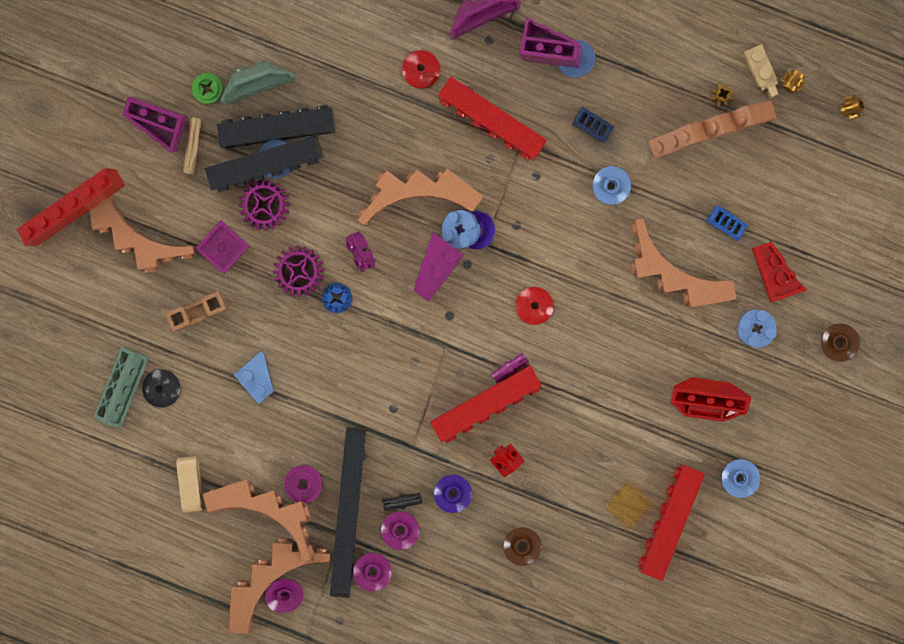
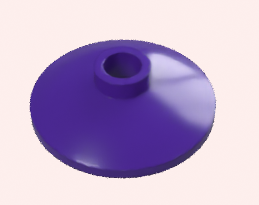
[459,211,495,250]
[434,474,472,513]

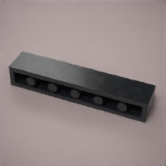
[217,105,336,149]
[204,135,324,193]

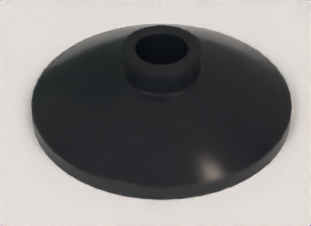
[142,369,181,408]

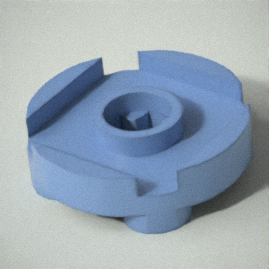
[442,210,480,249]
[737,310,777,348]

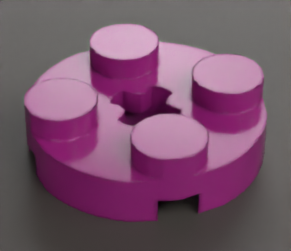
[284,464,323,503]

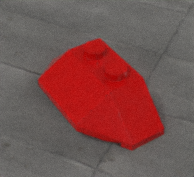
[670,377,751,422]

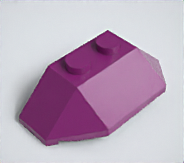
[450,0,521,40]

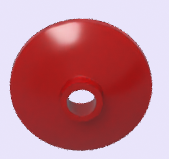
[402,50,440,89]
[515,287,553,325]

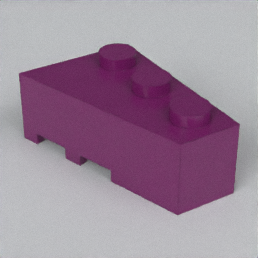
[519,17,583,68]
[122,97,188,153]
[413,233,464,302]

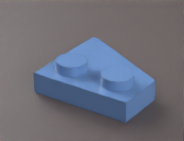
[234,351,274,404]

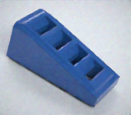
[706,205,748,242]

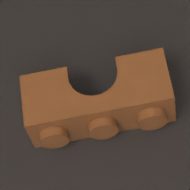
[165,291,229,332]

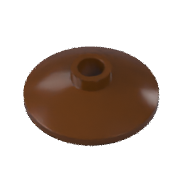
[821,323,860,362]
[503,527,542,566]

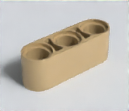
[176,456,204,513]

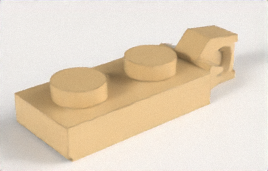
[743,44,778,99]

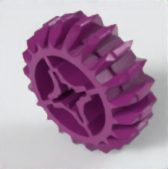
[238,179,291,231]
[273,245,325,297]

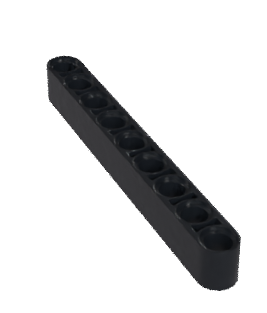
[330,427,366,598]

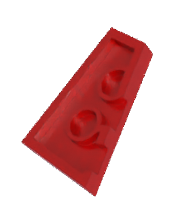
[752,242,807,302]

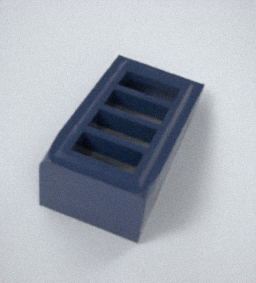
[572,107,614,144]

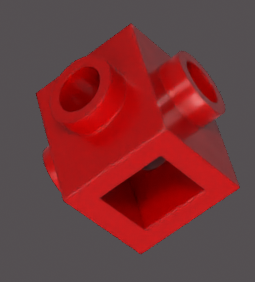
[490,443,525,478]

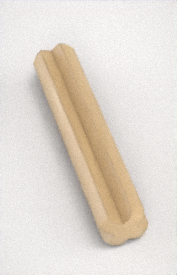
[183,118,201,174]

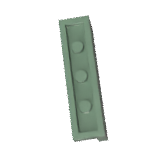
[93,347,149,428]

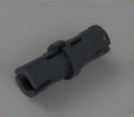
[382,492,422,511]

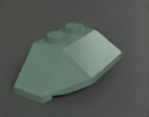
[221,60,296,105]

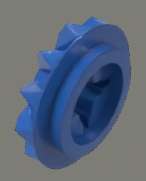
[322,283,352,313]

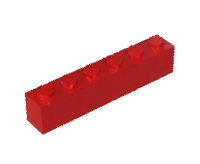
[438,76,547,161]
[16,168,125,246]
[430,365,542,443]
[638,464,705,581]

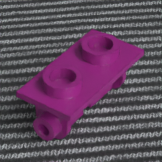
[345,231,376,273]

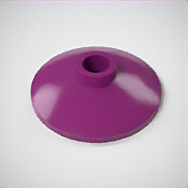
[381,511,419,550]
[353,553,392,591]
[265,579,303,613]

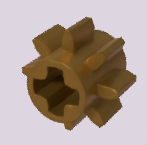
[781,70,806,94]
[710,83,734,107]
[840,95,865,120]

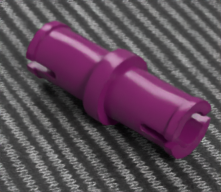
[490,352,529,383]

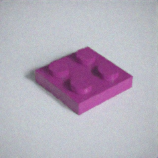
[195,220,250,274]

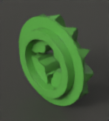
[192,73,223,104]

